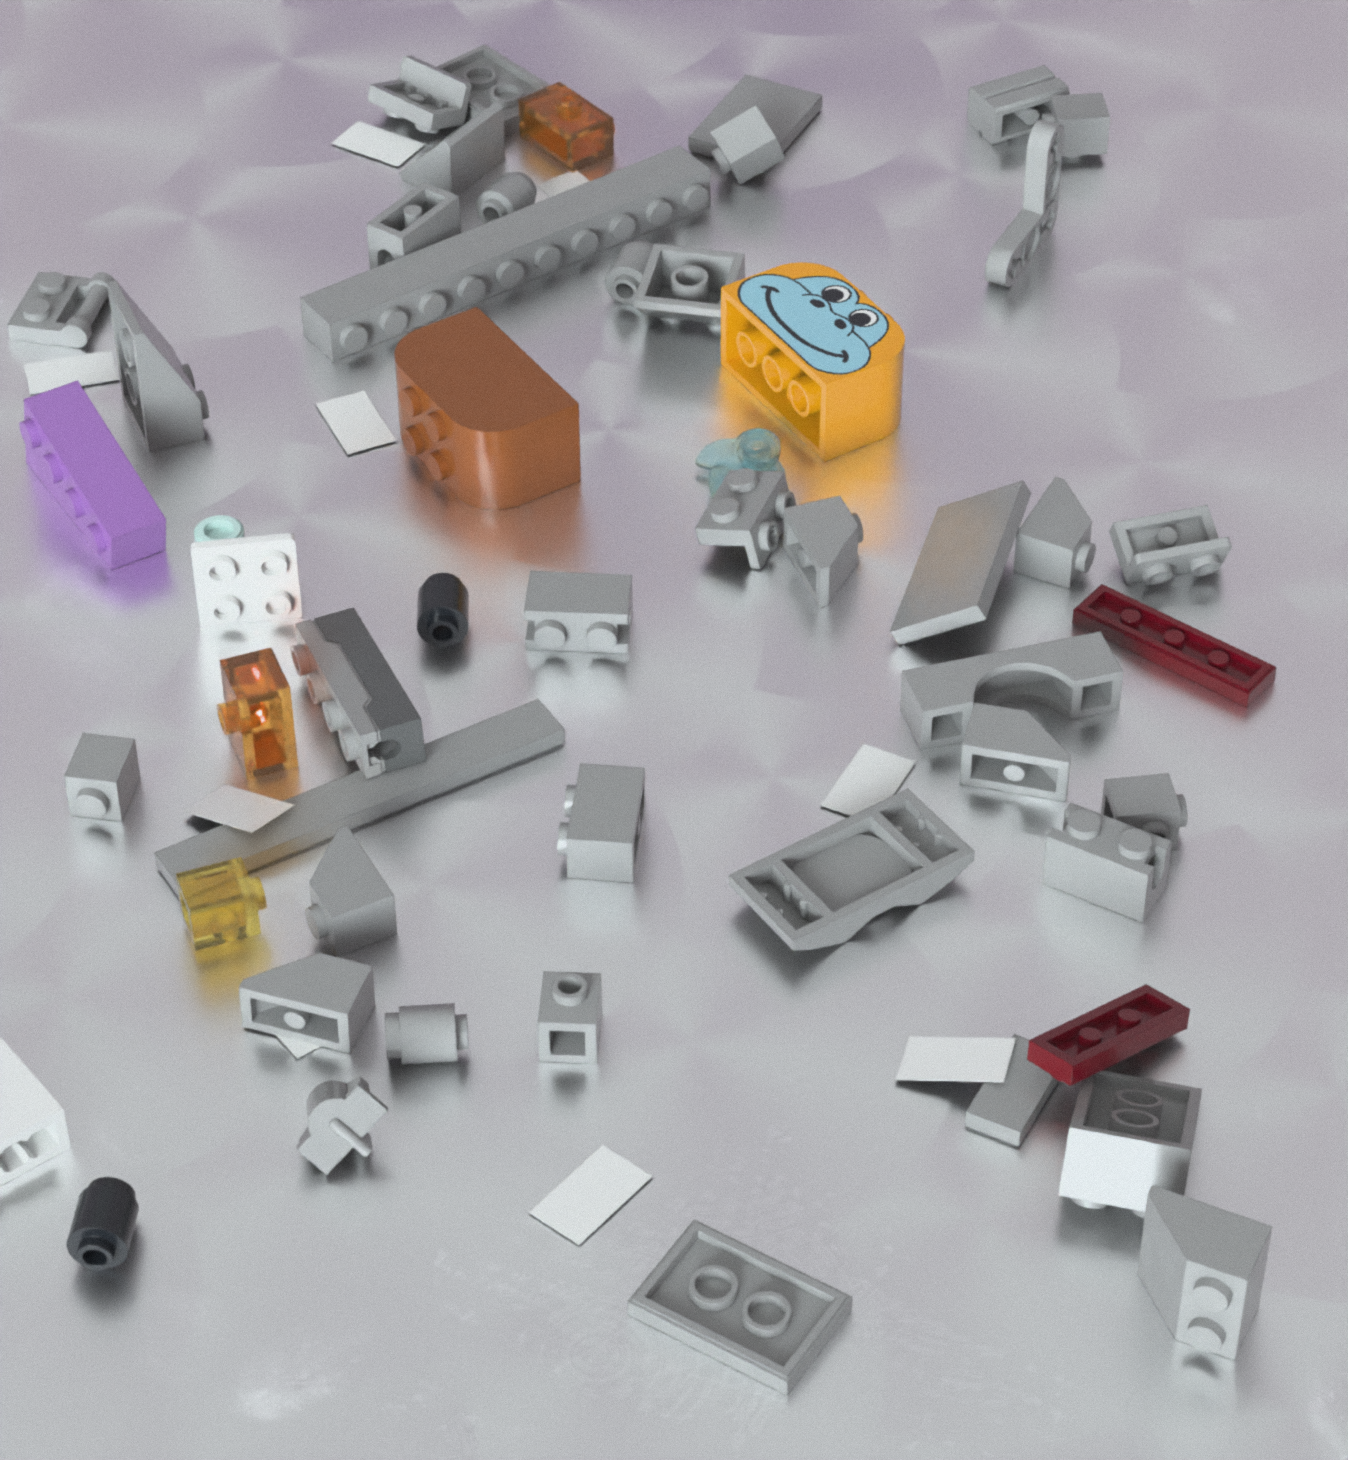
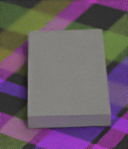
[890,480,1031,645]

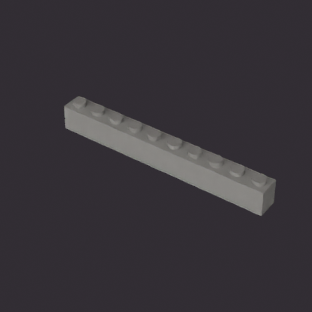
[300,145,711,362]

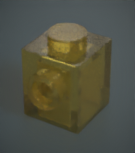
[176,857,267,951]

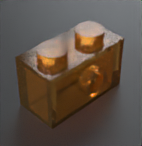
[518,81,615,173]
[217,647,298,780]

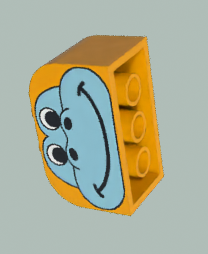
[721,262,905,462]

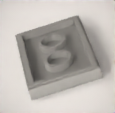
[437,44,567,138]
[688,75,823,172]
[627,1219,852,1396]

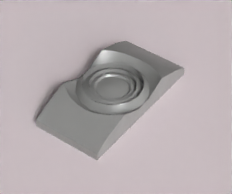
[729,788,975,951]

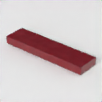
[1072,584,1277,708]

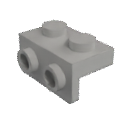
[367,55,471,133]
[695,468,796,569]
[1109,505,1232,585]

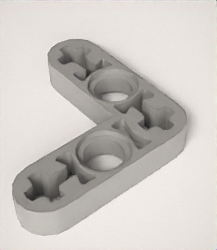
[984,119,1064,287]

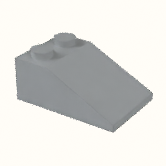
[107,280,209,453]
[1059,1071,1202,1218]

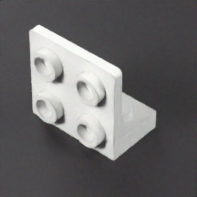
[191,533,303,628]

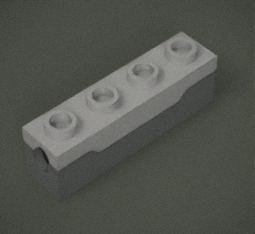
[291,607,427,779]

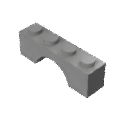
[900,631,1123,751]

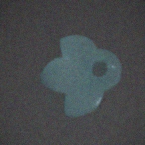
[695,428,786,499]

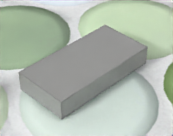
[965,1034,1058,1146]

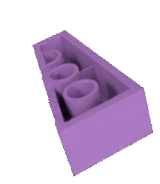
[19,380,166,571]

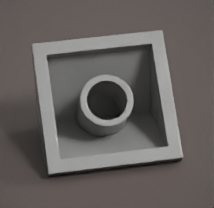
[398,100,505,196]

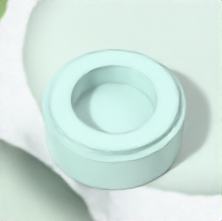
[194,515,245,542]

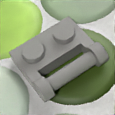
[7,272,115,348]

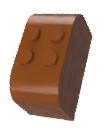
[394,306,581,510]

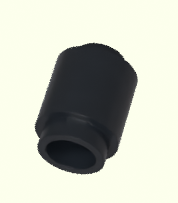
[417,573,469,647]
[66,1177,139,1270]

